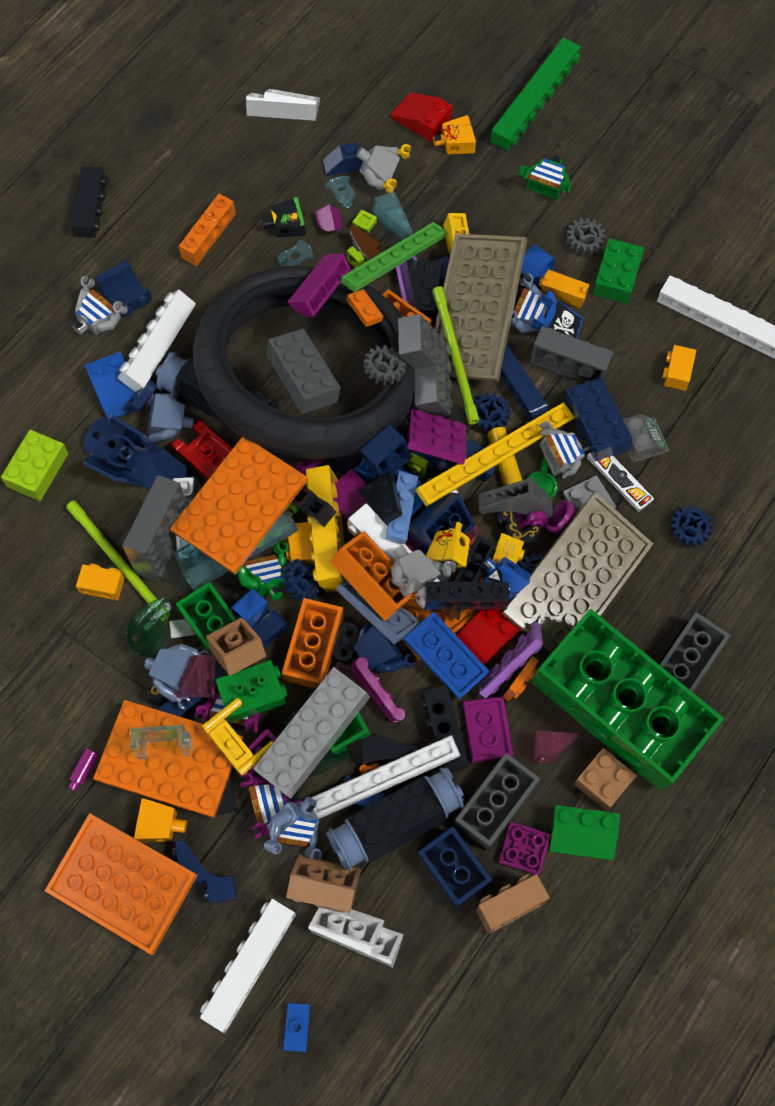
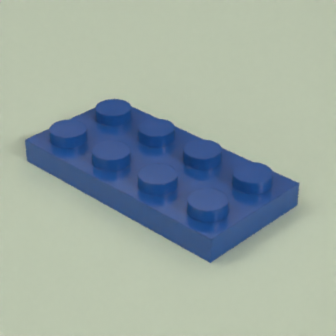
[403,612,489,700]

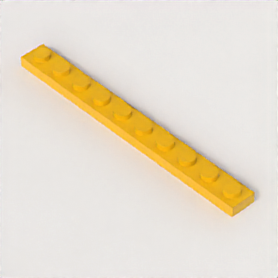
[415,402,574,507]

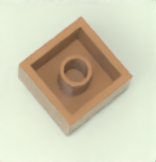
[206,618,266,676]
[574,748,637,812]

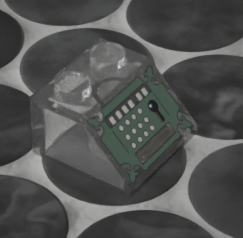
[623,414,669,462]

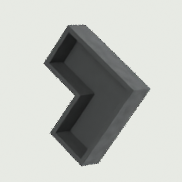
[398,314,453,417]
[122,475,186,583]

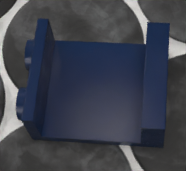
[95,260,152,318]

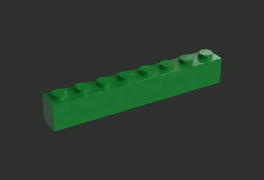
[490,38,581,151]

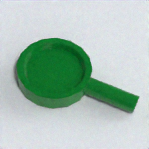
[527,453,558,499]

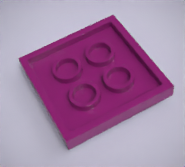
[407,409,466,465]

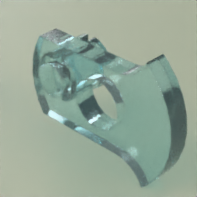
[325,176,355,208]
[277,240,313,267]

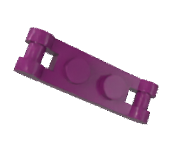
[351,658,405,722]

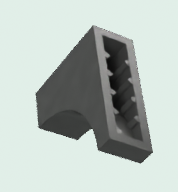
[478,478,553,518]

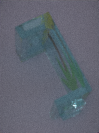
[130,725,193,759]

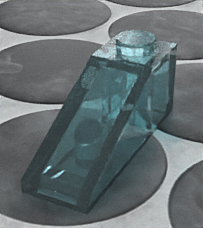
[372,192,414,240]

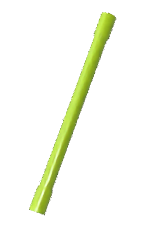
[432,287,480,425]
[66,500,171,621]

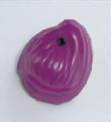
[544,500,580,534]

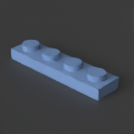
[385,471,418,544]

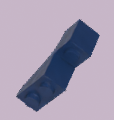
[173,841,237,905]

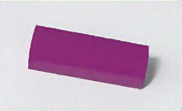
[288,254,350,317]

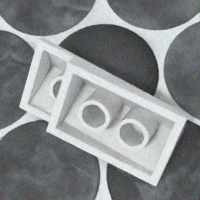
[246,89,320,121]
[309,907,403,968]

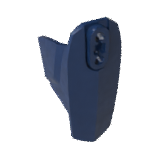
[83,414,187,489]

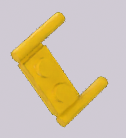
[202,698,274,776]

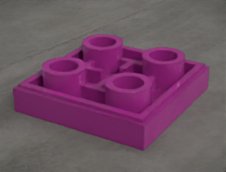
[333,469,367,522]
[498,822,551,877]

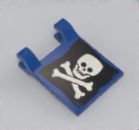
[531,291,584,339]

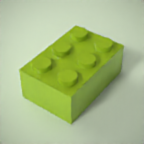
[1,430,68,501]

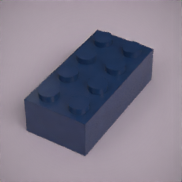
[564,378,633,462]

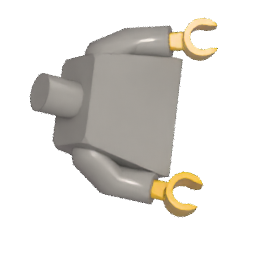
[356,144,411,193]

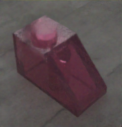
[533,731,578,764]

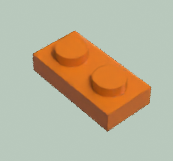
[346,289,383,327]

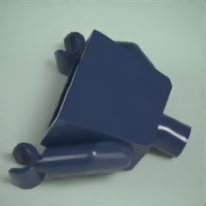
[351,622,416,673]

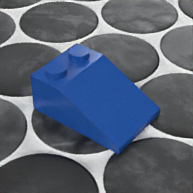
[85,352,144,419]

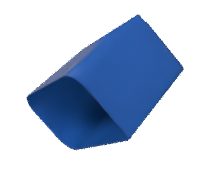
[519,244,555,287]
[231,589,269,628]

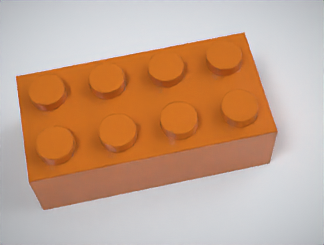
[330,531,418,621]
[282,598,344,689]

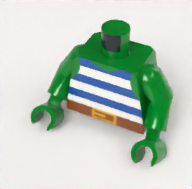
[517,156,571,200]
[237,542,289,601]

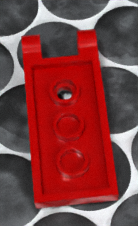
[170,420,233,480]

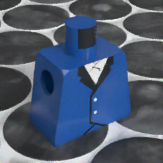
[480,557,531,601]

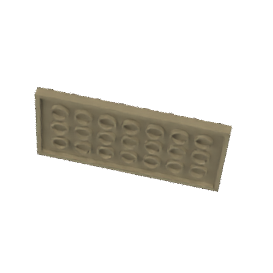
[435,233,528,382]
[501,492,653,655]

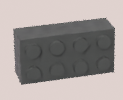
[530,326,613,383]
[266,328,341,414]
[660,612,731,692]
[454,753,541,850]

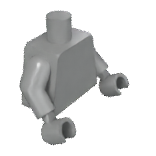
[391,545,456,597]

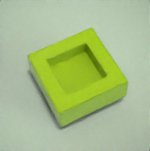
[352,210,377,234]
[347,246,365,268]
[407,452,428,475]

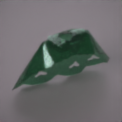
[126,598,172,659]

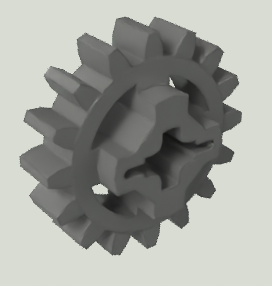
[566,217,606,255]
[363,345,407,385]

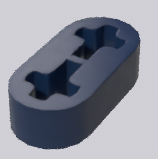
[127,379,157,413]

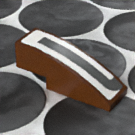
[350,224,383,277]

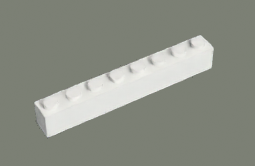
[657,276,775,359]

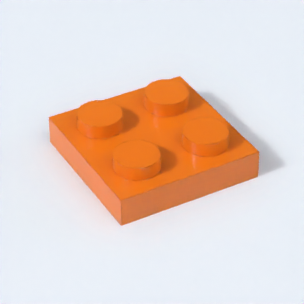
[503,656,539,702]

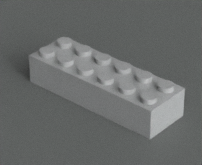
[254,667,370,798]

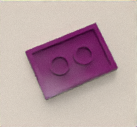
[462,696,514,764]

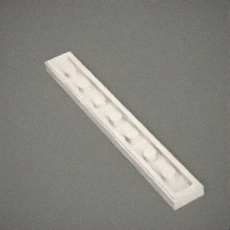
[299,735,461,819]

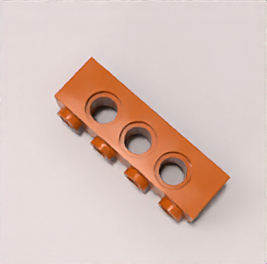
[179,194,236,266]

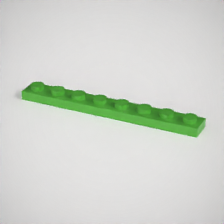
[340,222,447,292]

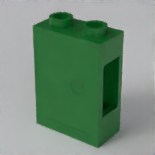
[215,660,288,723]

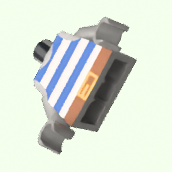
[73,276,127,335]
[539,421,589,478]

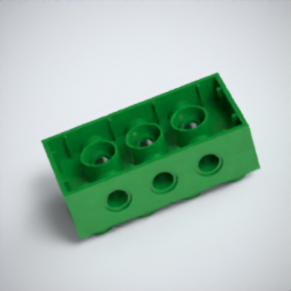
[530,608,724,791]

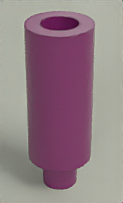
[68,749,99,791]

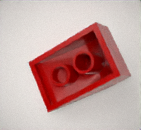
[390,92,453,142]
[456,609,521,666]

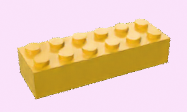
[305,465,346,593]

